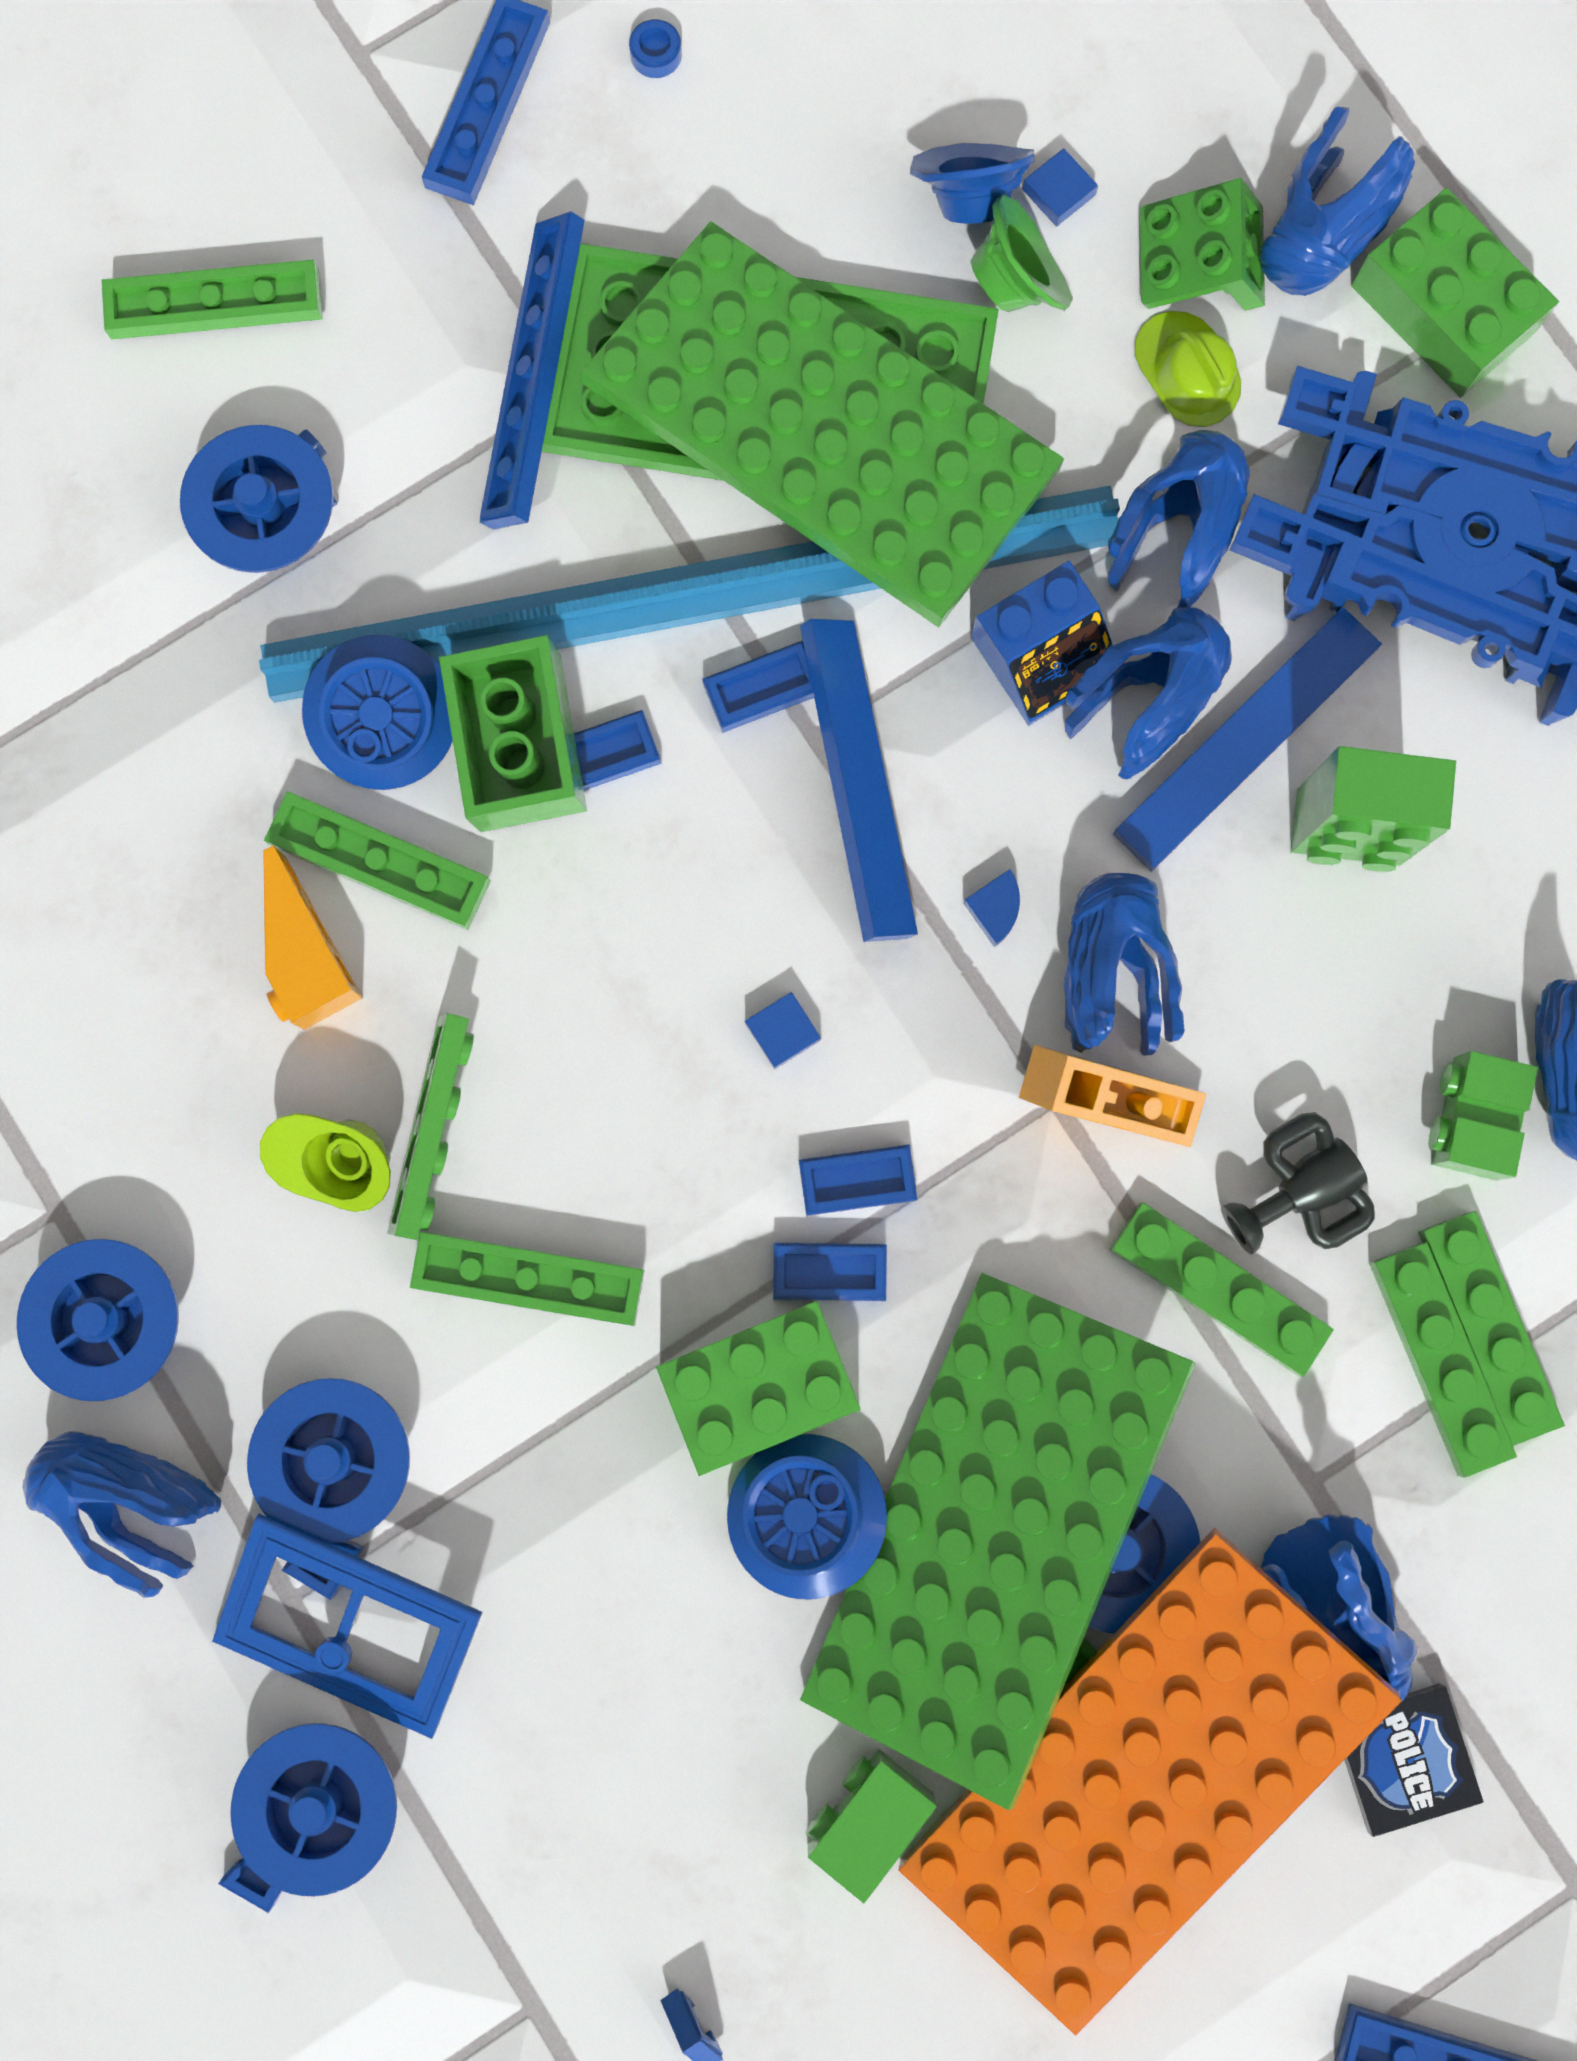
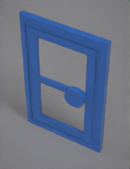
[212,1514,483,1739]

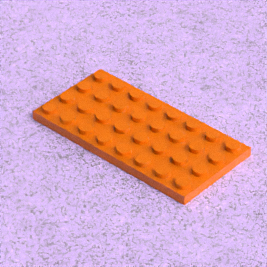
[898,1528,1402,2036]

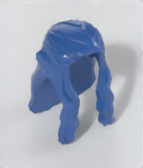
[1260,106,1415,296]
[1107,430,1250,608]
[1065,607,1232,779]
[1063,873,1185,1056]
[1535,979,1577,1161]
[22,1431,221,1598]
[1261,1514,1417,1701]

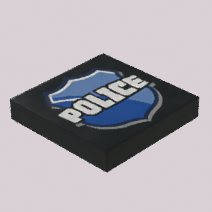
[1344,1683,1484,1837]

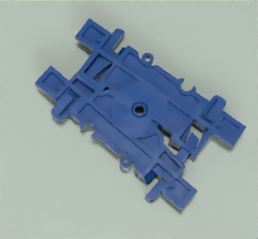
[1229,366,1577,726]

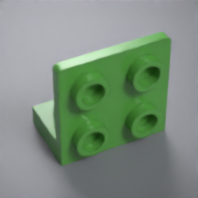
[1140,178,1265,311]

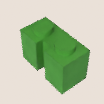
[1428,1051,1538,1181]
[806,1749,937,1904]

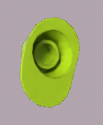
[1135,311,1241,427]
[260,1113,391,1212]

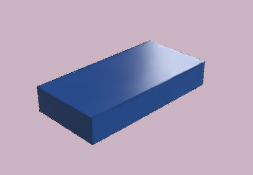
[702,640,814,733]
[574,710,662,790]
[799,1144,918,1216]
[773,1243,887,1301]

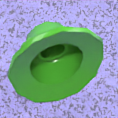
[970,194,1073,312]

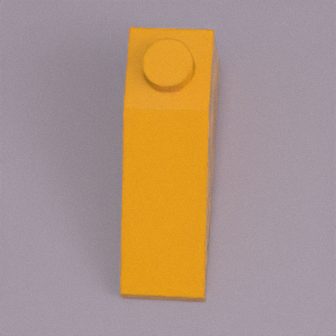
[263,845,362,1030]
[1018,1044,1207,1147]

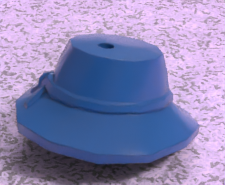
[910,143,1035,224]

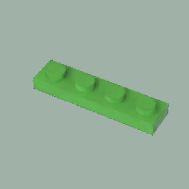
[101,259,322,340]
[264,791,491,930]
[387,1013,474,1240]
[1109,1202,1334,1377]
[1418,1211,1565,1446]
[409,1232,645,1326]
[1369,1242,1517,1478]

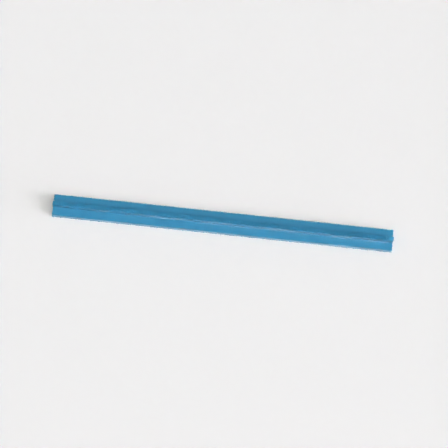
[259,486,1120,703]

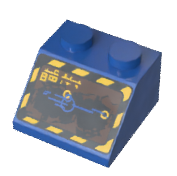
[971,560,1113,726]

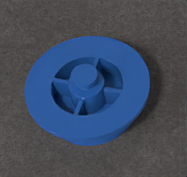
[180,425,334,573]
[302,635,453,790]
[16,1239,179,1401]
[247,1378,410,1544]
[727,1434,887,1600]
[1088,1474,1201,1634]
[230,1723,397,1897]

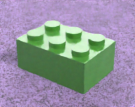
[1351,187,1560,398]
[439,635,587,832]
[1291,746,1456,872]
[656,1301,861,1476]

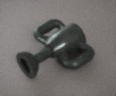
[1221,1112,1375,1255]

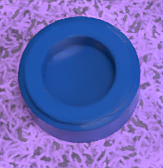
[629,19,682,78]

